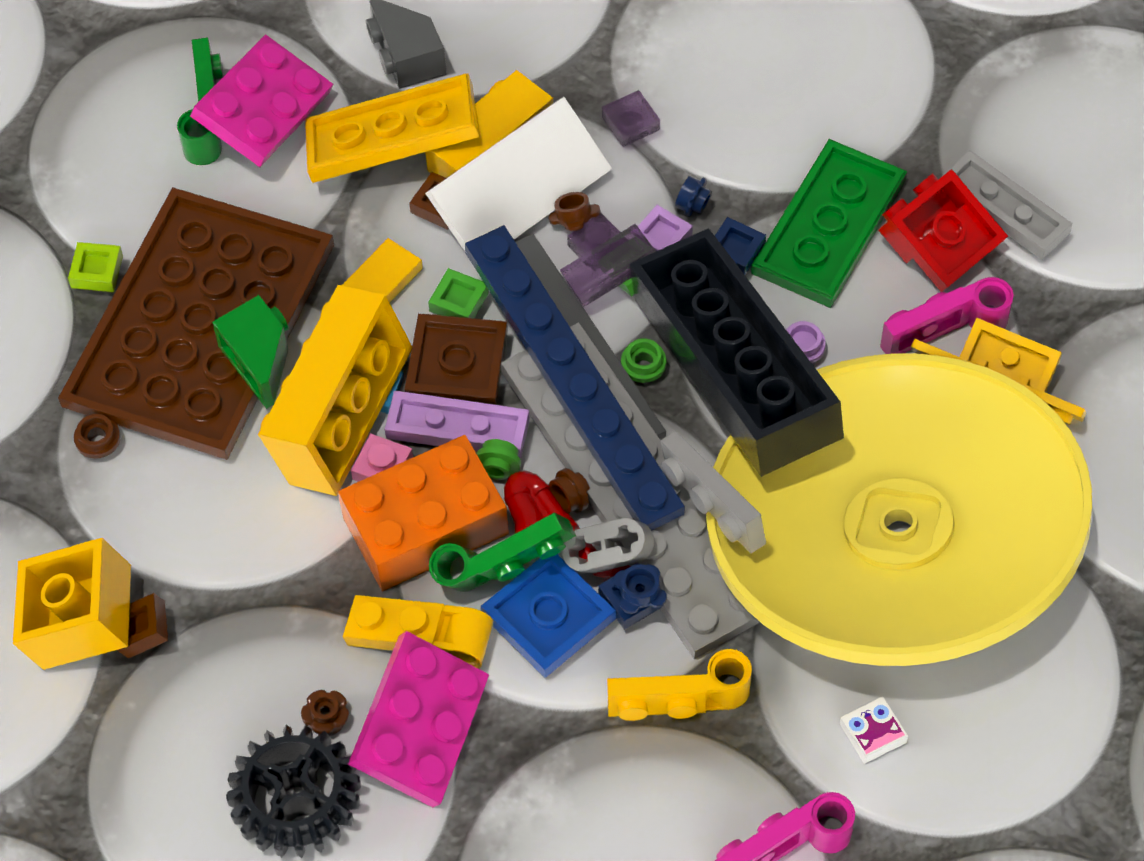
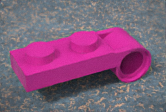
[880,277,1014,354]
[715,792,855,861]

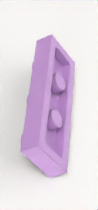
[385,391,530,458]

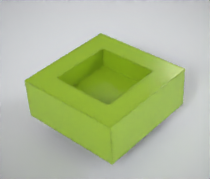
[68,242,123,292]

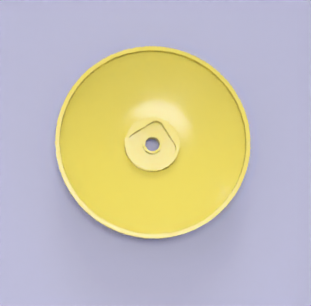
[706,353,1092,666]

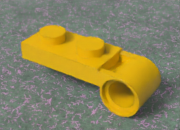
[342,595,493,669]
[607,649,752,721]

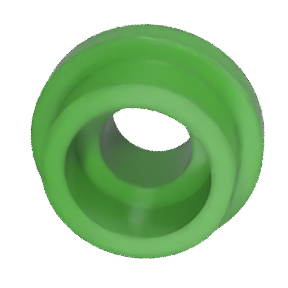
[621,338,666,383]
[476,439,521,480]

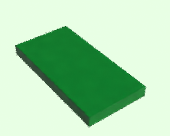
[751,139,907,308]

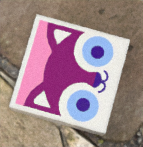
[840,696,908,764]

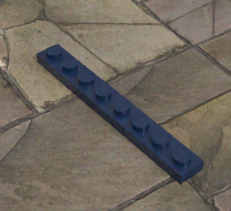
[465,225,685,531]

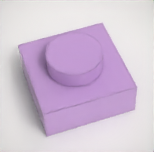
[631,205,693,253]

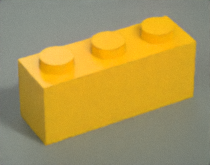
[425,70,554,178]

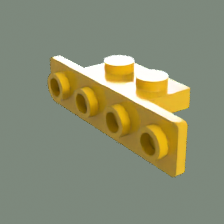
[911,318,1087,425]

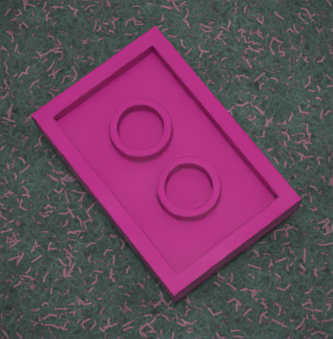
[190,34,334,167]
[348,631,489,808]

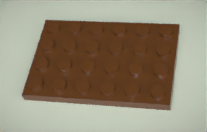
[58,187,334,460]

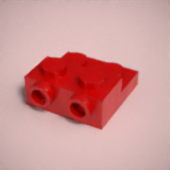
[878,169,1009,292]

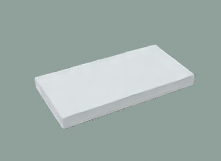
[425,97,612,251]

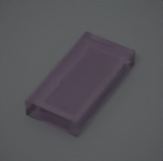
[560,224,656,307]

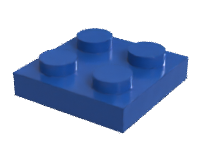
[480,554,616,678]

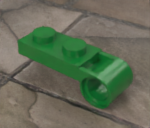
[177,37,223,165]
[429,512,576,592]

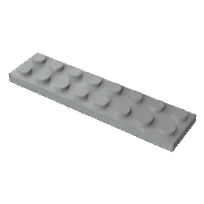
[501,322,760,659]

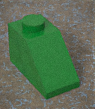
[212,295,289,409]

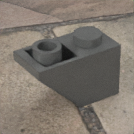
[365,0,447,89]

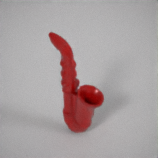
[504,470,631,579]

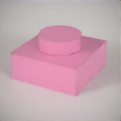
[351,433,413,482]

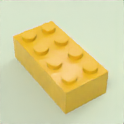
[258,285,412,496]

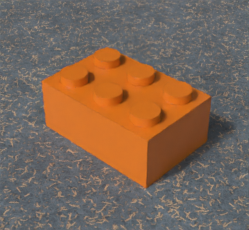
[338,435,509,591]

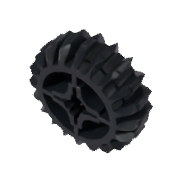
[226,724,361,858]

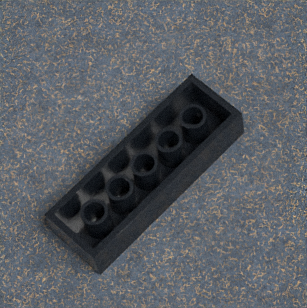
[629,228,844,477]

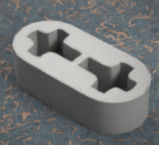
[562,518,654,573]

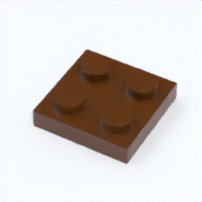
[405,313,508,405]

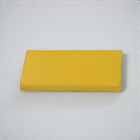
[305,73,479,183]

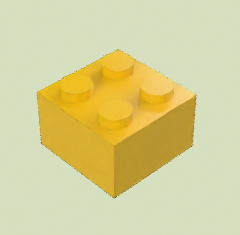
[13,538,131,670]

